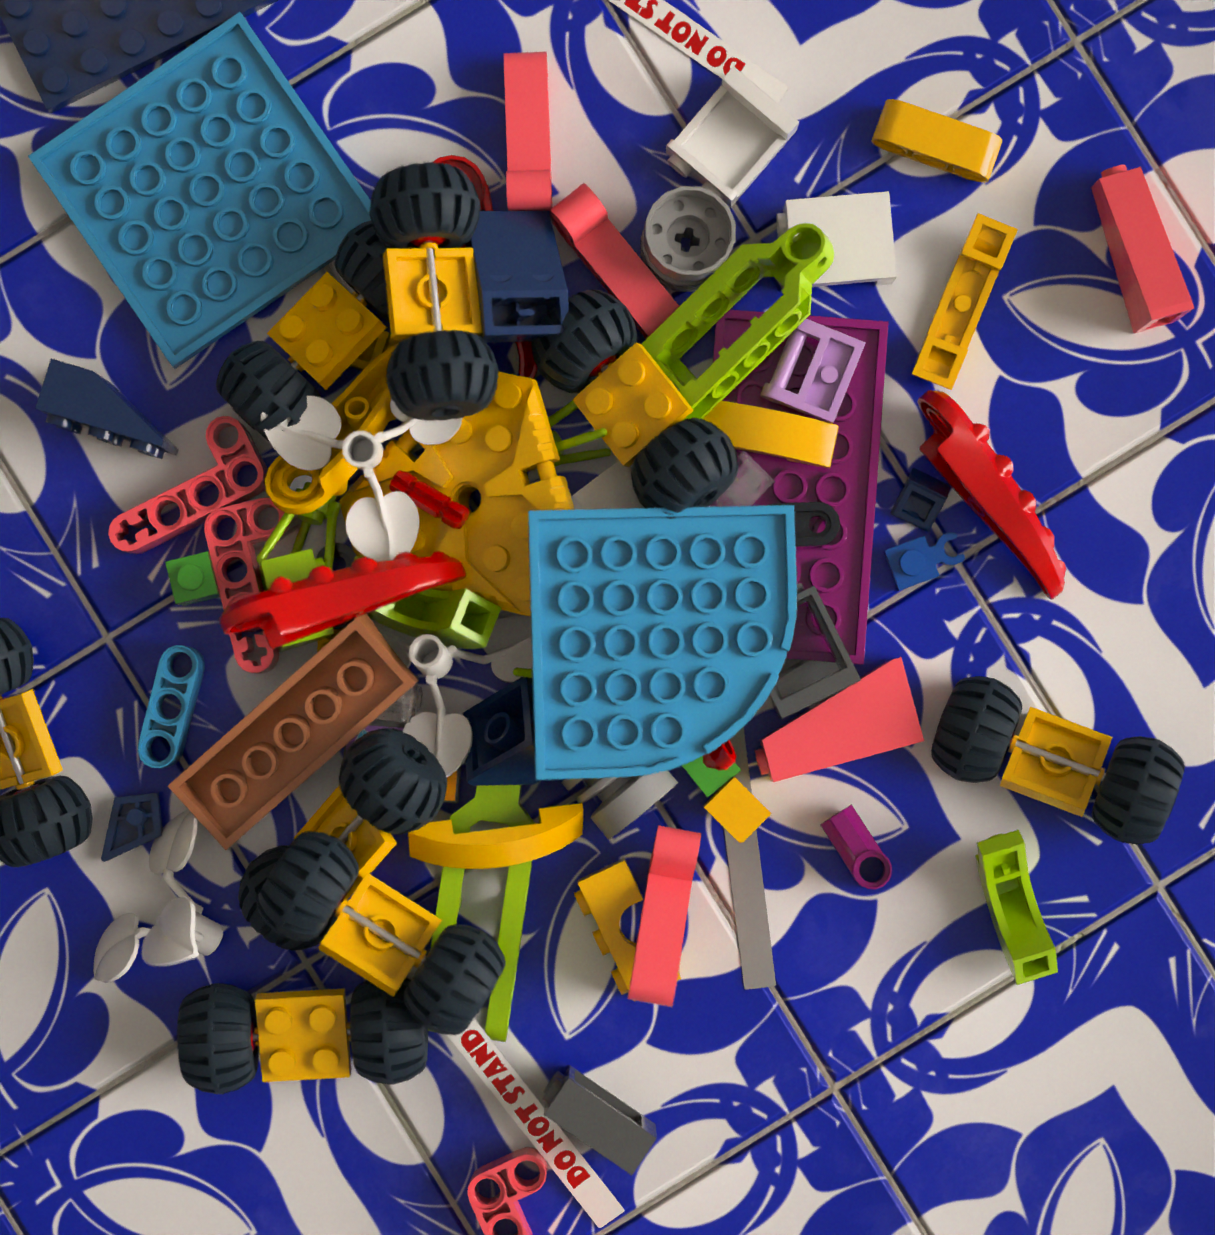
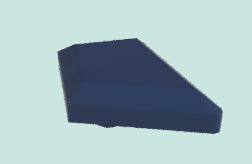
[101,792,163,862]

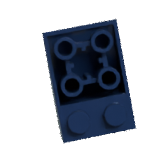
[465,211,569,343]
[35,358,179,459]

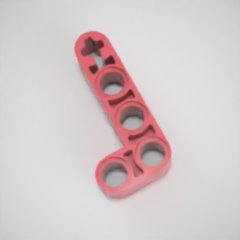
[504,52,552,211]
[549,183,679,339]
[108,416,268,554]
[204,498,290,674]
[628,825,701,1007]
[467,1147,548,1235]

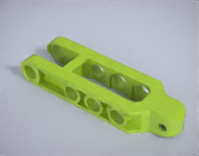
[642,223,835,420]
[428,785,536,1042]

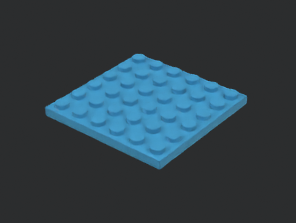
[28,12,371,369]

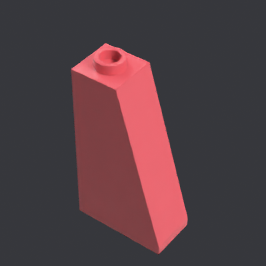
[1091,164,1194,334]
[754,657,924,782]

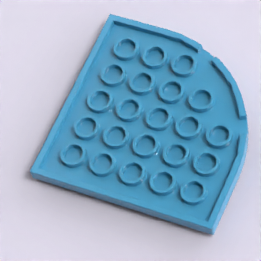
[528,505,797,780]

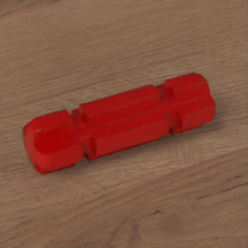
[389,471,470,529]

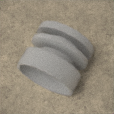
[640,186,736,292]
[561,770,678,840]

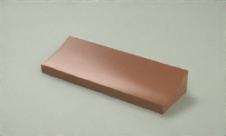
[168,614,418,850]

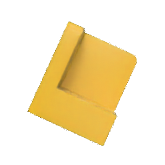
[703,777,772,843]

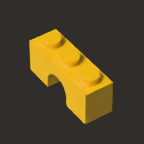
[574,858,681,1001]

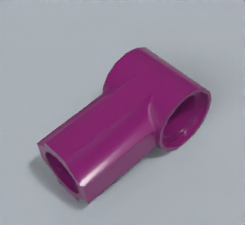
[820,804,892,889]

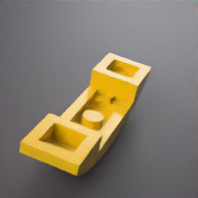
[911,213,1018,390]
[703,401,839,469]
[408,803,584,869]

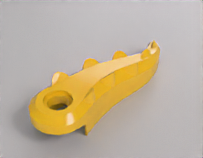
[265,345,397,515]

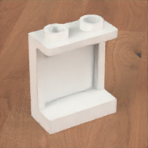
[666,66,799,208]
[776,191,897,287]

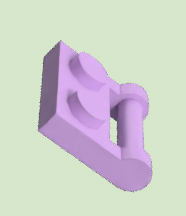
[760,319,866,424]

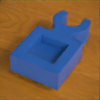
[883,532,965,591]

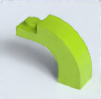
[351,556,501,649]
[975,829,1058,985]

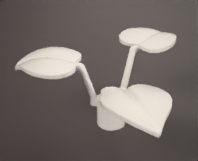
[261,396,463,562]
[367,613,532,778]
[94,809,223,983]

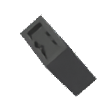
[768,583,861,719]
[542,1066,657,1175]

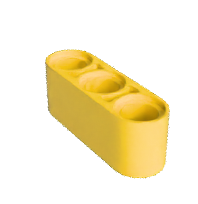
[871,99,1003,183]

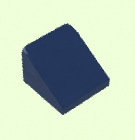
[890,468,950,533]

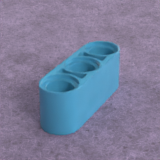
[138,645,205,768]

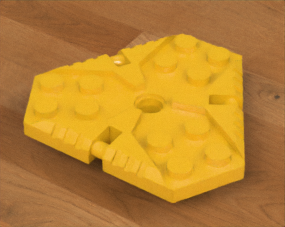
[339,372,575,617]

